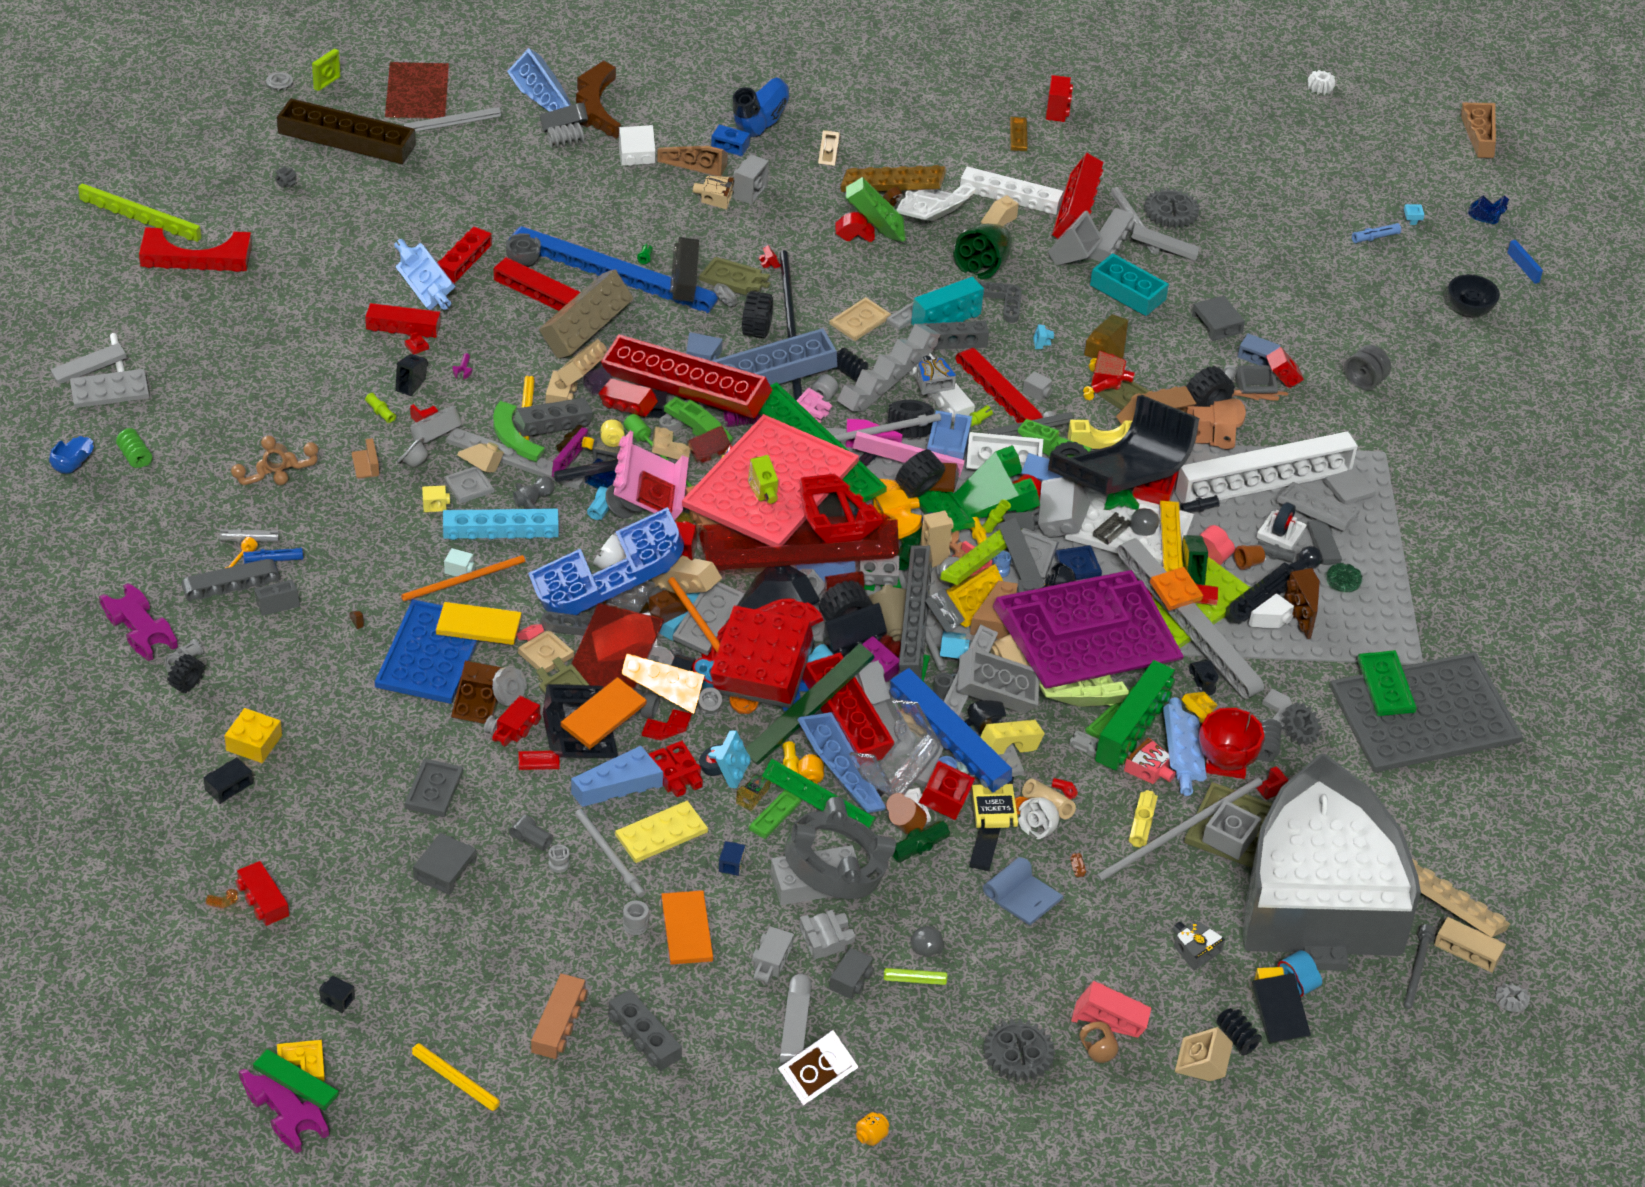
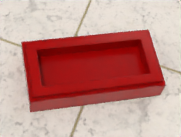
[518,751,560,770]

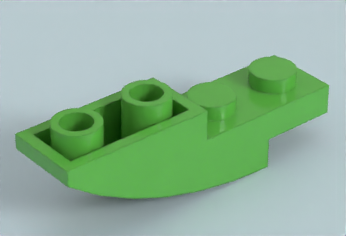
[664,397,733,450]
[1018,419,1092,457]

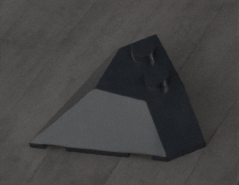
[738,561,820,609]

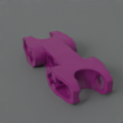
[99,583,178,661]
[238,1069,329,1154]

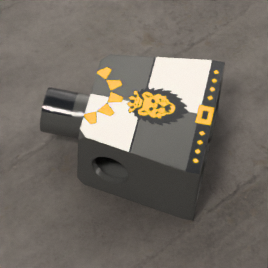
[1172,921,1225,970]

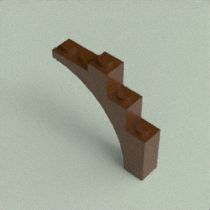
[576,60,621,139]

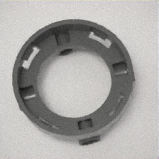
[784,797,896,899]

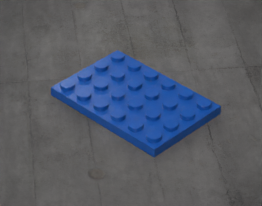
[374,599,479,704]

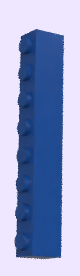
[890,668,1012,793]

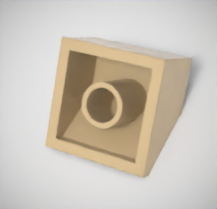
[1175,1027,1233,1081]

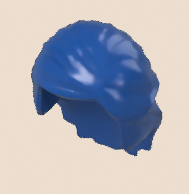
[49,436,94,474]

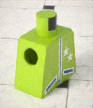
[748,455,778,504]

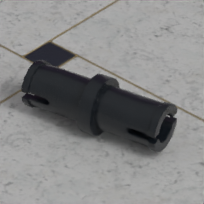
[1180,495,1220,513]

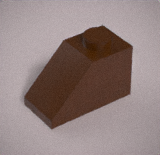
[649,590,688,625]

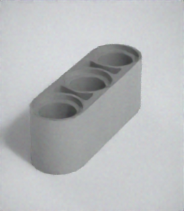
[410,406,462,443]

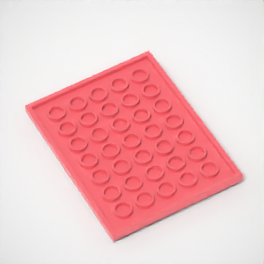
[682,414,859,549]

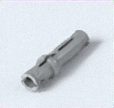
[220,528,279,543]

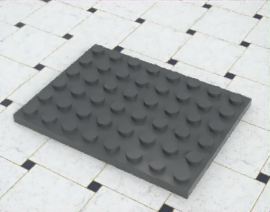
[1330,652,1523,772]

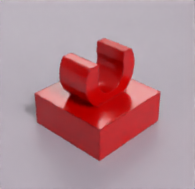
[759,245,781,269]
[404,332,429,355]

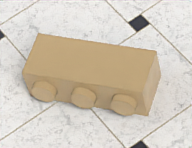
[920,511,953,567]
[1434,917,1506,973]

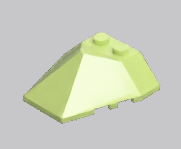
[1039,675,1128,707]

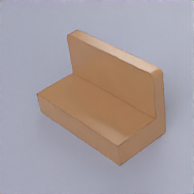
[352,438,379,479]

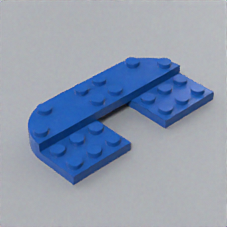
[528,507,684,615]

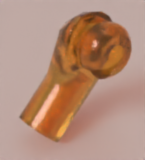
[206,889,238,908]

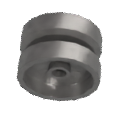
[1345,345,1391,391]

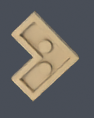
[652,426,690,460]

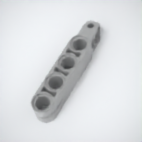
[780,974,811,1064]

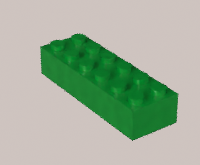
[1095,660,1176,771]

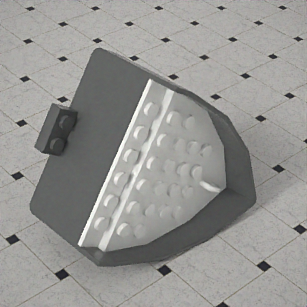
[1243,754,1421,971]

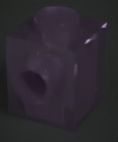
[584,367,613,397]

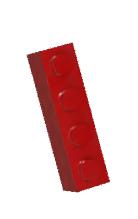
[365,303,441,338]

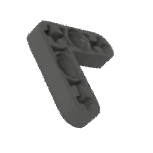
[977,281,1022,323]
[540,606,597,636]

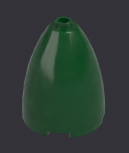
[953,223,1012,280]

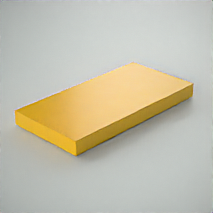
[436,602,522,645]

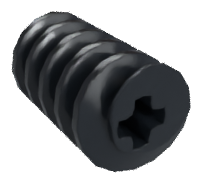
[835,347,869,382]
[1216,1008,1262,1056]

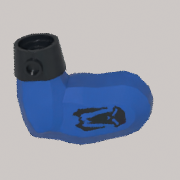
[732,77,789,137]

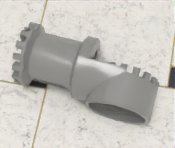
[165,639,203,672]

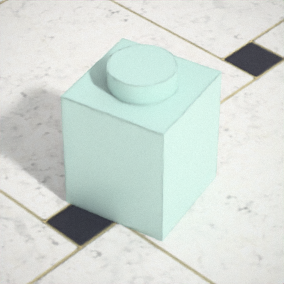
[444,548,475,576]

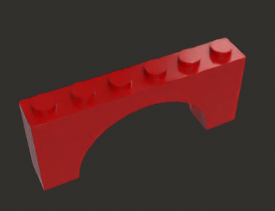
[139,227,252,272]

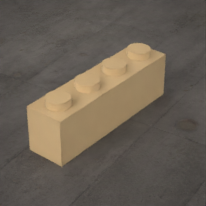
[557,339,607,387]

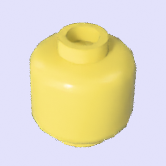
[600,419,625,447]

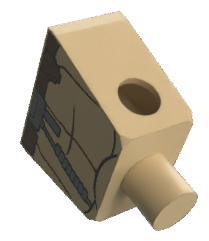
[693,176,734,209]

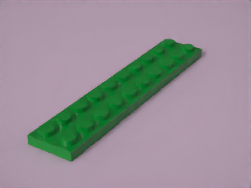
[758,382,887,507]

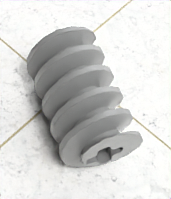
[547,122,585,148]

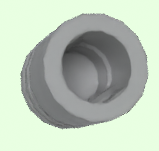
[697,688,722,716]
[623,900,649,935]

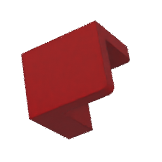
[410,404,438,423]
[1256,766,1288,800]

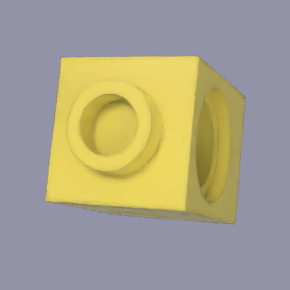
[422,486,450,512]

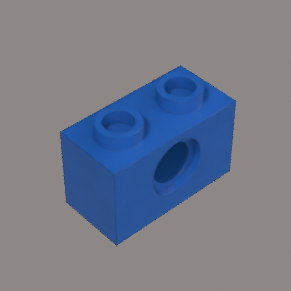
[711,124,750,156]

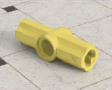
[1129,790,1158,848]

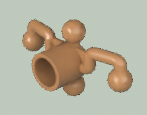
[231,436,318,485]

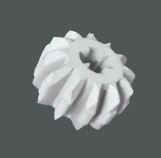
[1308,70,1335,95]

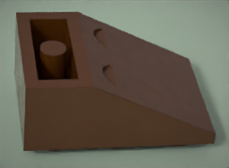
[1284,568,1320,639]
[451,660,503,724]

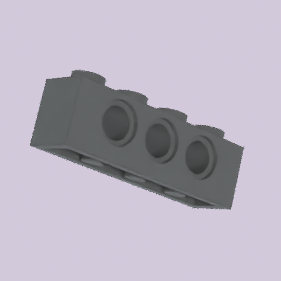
[922,321,989,350]
[514,397,593,437]
[608,989,682,1071]

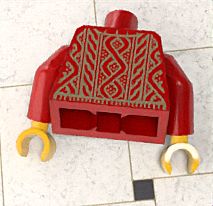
[1083,351,1135,400]

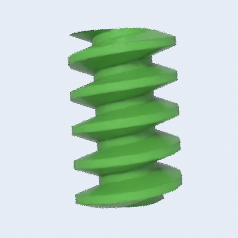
[116,428,152,468]

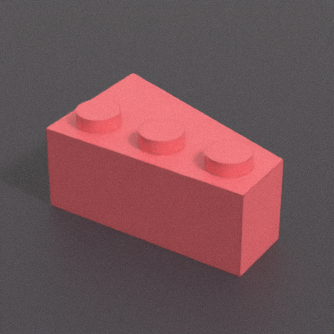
[1071,981,1151,1038]

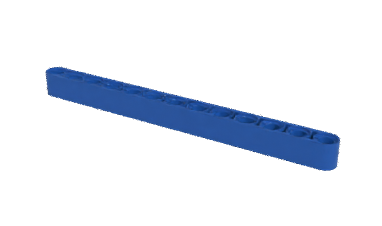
[509,226,718,313]

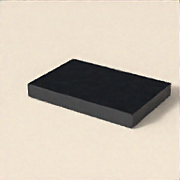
[1252,973,1311,1044]

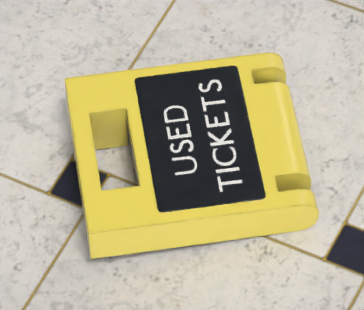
[971,784,1018,828]

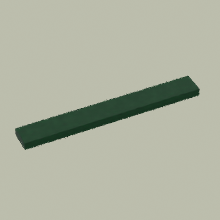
[745,643,875,765]

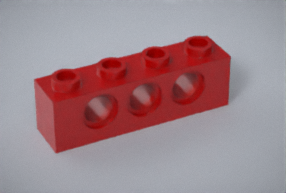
[437,226,492,284]

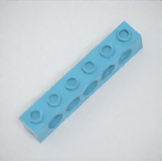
[443,509,558,540]

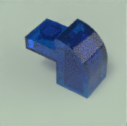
[1468,195,1509,224]

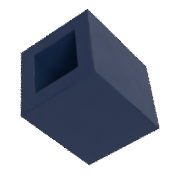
[718,841,745,876]

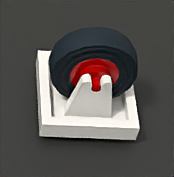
[1256,502,1307,550]

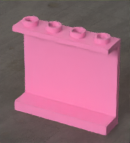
[613,431,689,521]

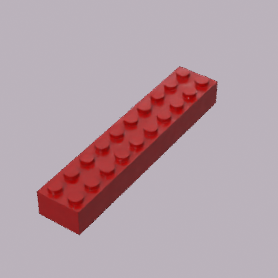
[601,334,772,419]

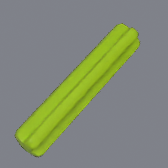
[884,968,947,985]

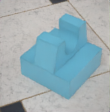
[1404,204,1424,225]
[1033,324,1054,349]

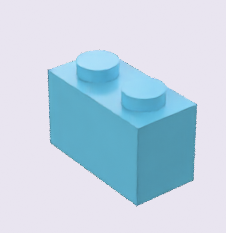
[940,631,970,659]

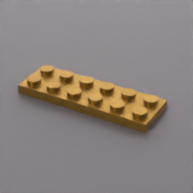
[840,165,946,192]

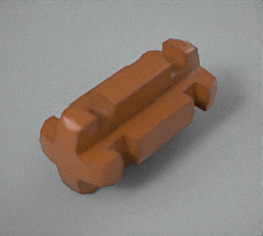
[1070,853,1086,877]

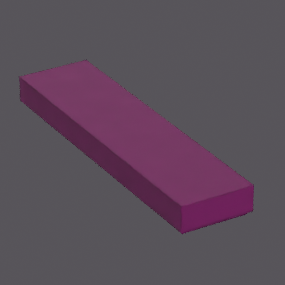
[552,427,588,477]

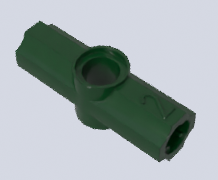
[896,528,922,571]
[892,821,950,862]

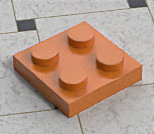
[1150,567,1203,611]

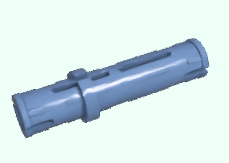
[1352,223,1401,243]

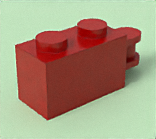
[492,695,541,747]

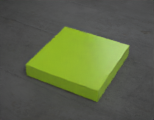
[312,48,341,91]

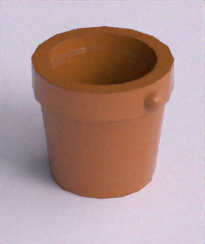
[1234,545,1265,570]

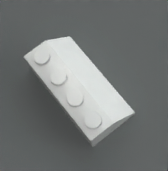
[966,432,1043,474]

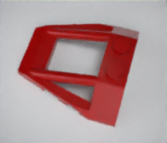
[800,473,883,544]

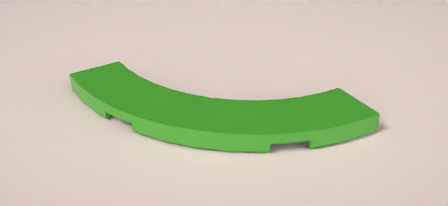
[493,401,545,462]

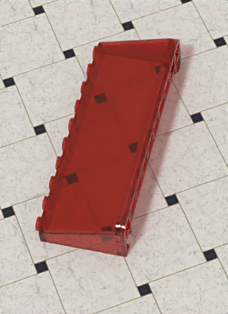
[698,513,899,570]

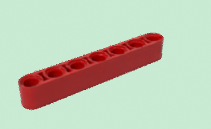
[956,348,1043,423]

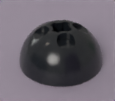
[1448,274,1500,317]

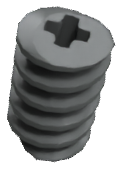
[1257,719,1282,762]

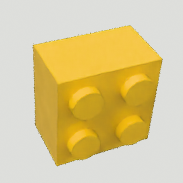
[224,708,282,763]

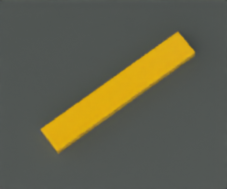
[1159,501,1183,572]

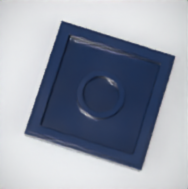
[1054,545,1102,580]

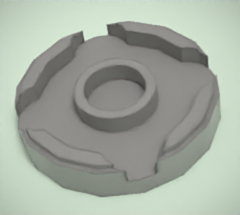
[493,666,527,706]

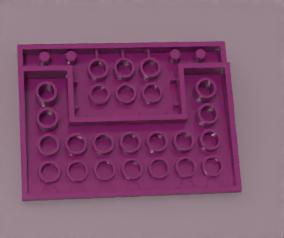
[993,570,1184,689]

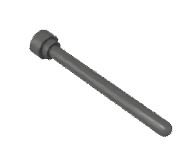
[1404,924,1437,1009]

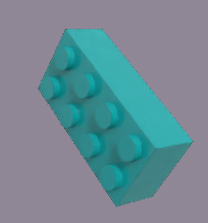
[1090,253,1169,316]
[911,276,984,326]

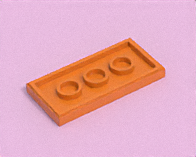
[561,677,647,749]
[661,890,713,965]

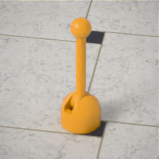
[225,537,258,568]

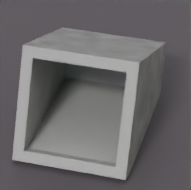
[1048,211,1103,265]
[1038,477,1091,538]

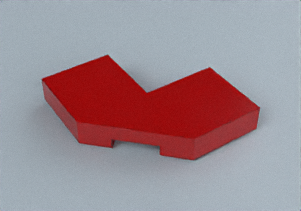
[642,709,692,741]

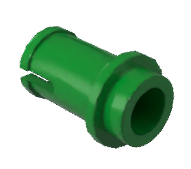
[637,244,653,264]

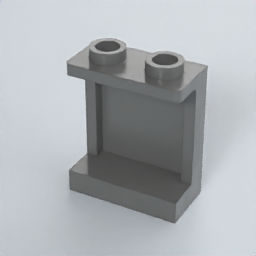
[1192,296,1245,341]
[413,833,476,895]

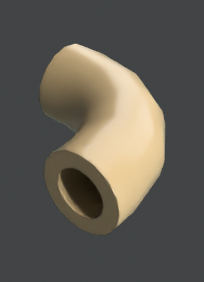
[1022,779,1076,819]

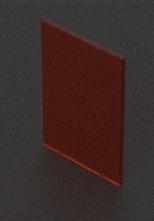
[385,62,449,119]
[571,603,664,688]

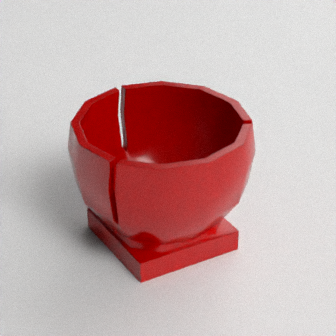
[1199,708,1265,779]

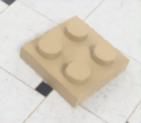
[518,631,574,673]

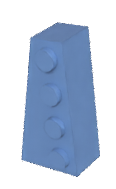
[571,746,663,807]

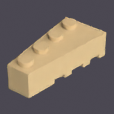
[652,556,722,593]

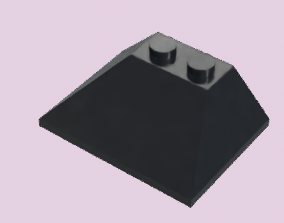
[543,684,618,758]

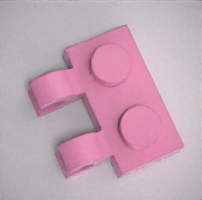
[797,388,832,423]

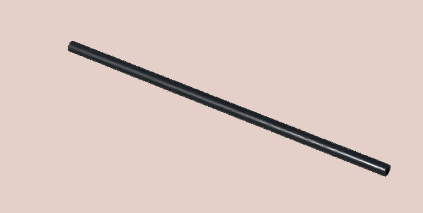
[780,250,802,401]

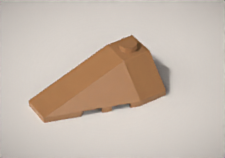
[657,146,728,176]

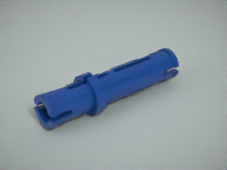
[243,548,303,564]

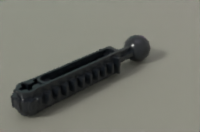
[1226,545,1322,625]

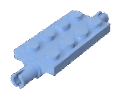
[394,239,456,310]
[1163,697,1207,796]

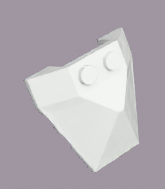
[897,184,977,221]

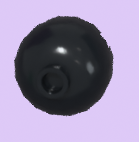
[1045,562,1076,587]

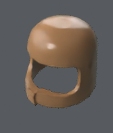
[1079,1022,1119,1063]

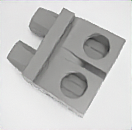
[800,910,855,960]

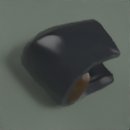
[967,700,1006,734]

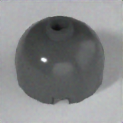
[506,233,541,266]

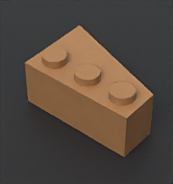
[970,581,1018,639]

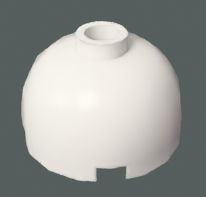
[593,533,627,570]
[1018,797,1059,839]

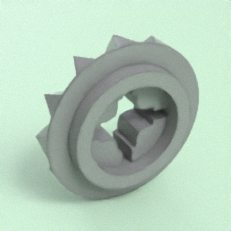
[266,72,293,91]
[714,283,738,307]
[1495,982,1530,1012]

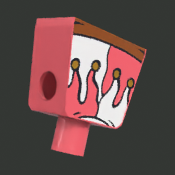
[1124,737,1176,784]

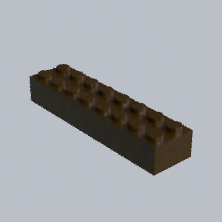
[277,98,416,164]

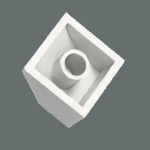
[619,125,655,166]

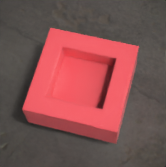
[517,624,544,641]

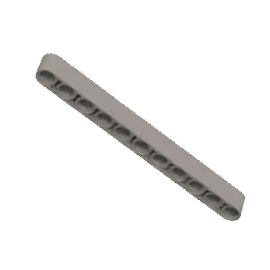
[1117,538,1264,699]

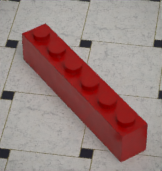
[493,257,580,311]

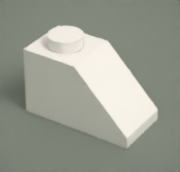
[1249,593,1294,628]

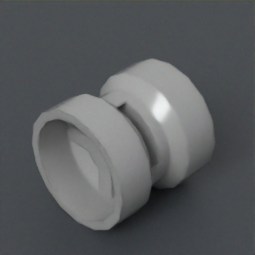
[549,845,569,873]

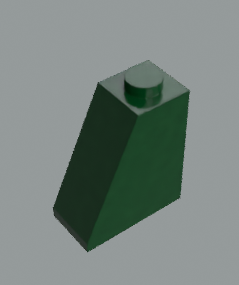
[1182,535,1208,585]

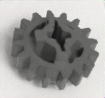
[1281,702,1322,746]

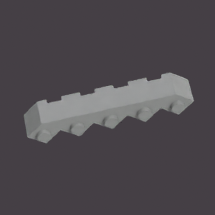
[837,324,940,412]

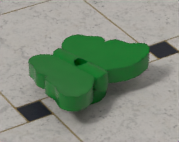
[1104,489,1140,510]

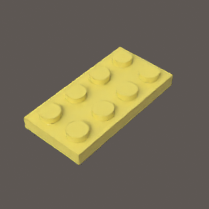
[615,801,708,863]

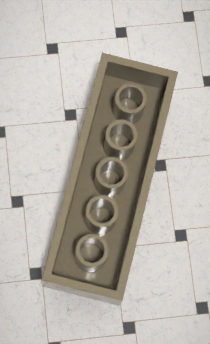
[539,269,634,358]

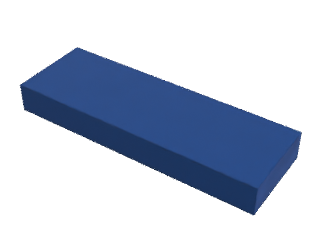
[1507,240,1543,284]

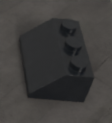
[823,603,887,657]

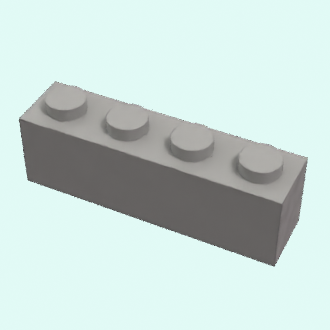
[1088,208,1135,262]

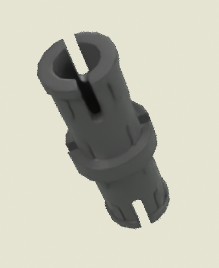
[1257,541,1295,563]

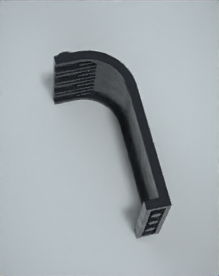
[1048,395,1200,495]

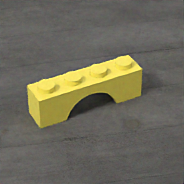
[1068,420,1132,449]

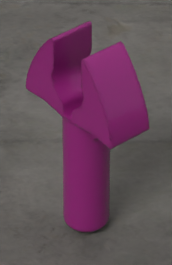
[452,353,472,380]

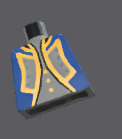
[917,355,956,395]

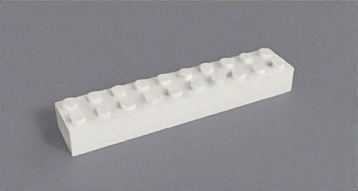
[1175,432,1358,503]

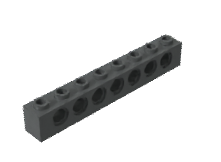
[899,545,933,680]

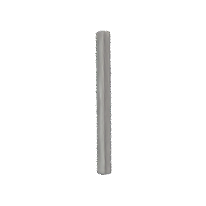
[404,107,501,132]
[1111,187,1160,254]

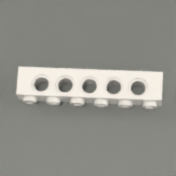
[960,167,1063,214]

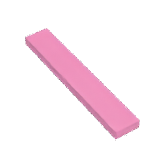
[853,431,965,477]

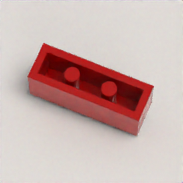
[598,379,658,417]
[235,861,289,926]

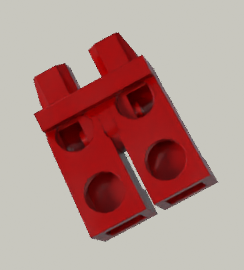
[648,740,703,797]

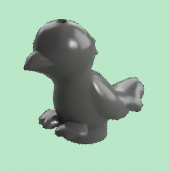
[513,476,554,509]

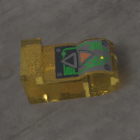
[736,773,771,811]

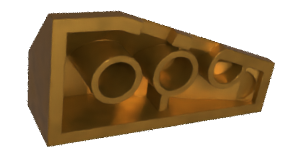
[1084,314,1128,359]

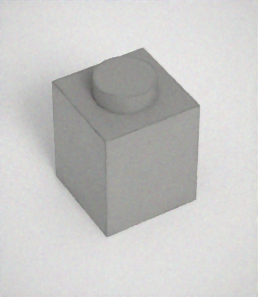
[1023,371,1052,402]

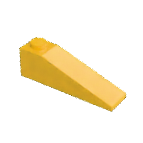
[945,564,1003,627]

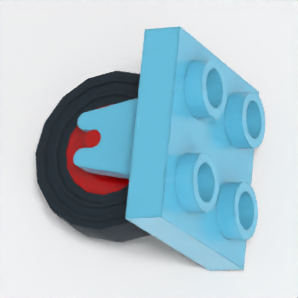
[699,731,751,788]

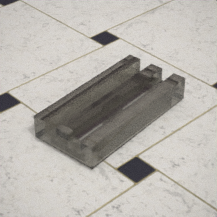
[1093,512,1131,545]

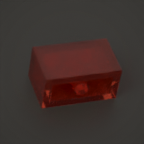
[686,425,731,463]

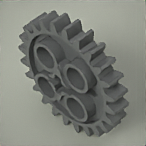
[1144,188,1200,229]
[983,1018,1055,1082]

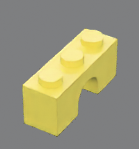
[980,720,1045,755]

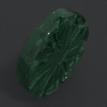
[1326,563,1363,592]

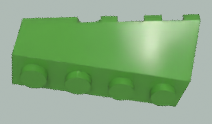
[846,177,905,242]

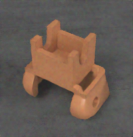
[1187,398,1246,449]

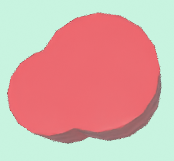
[1199,525,1235,565]

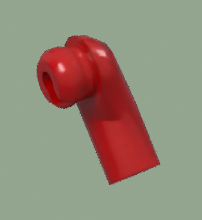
[1051,778,1078,799]

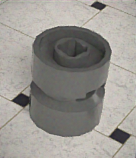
[632,687,660,719]

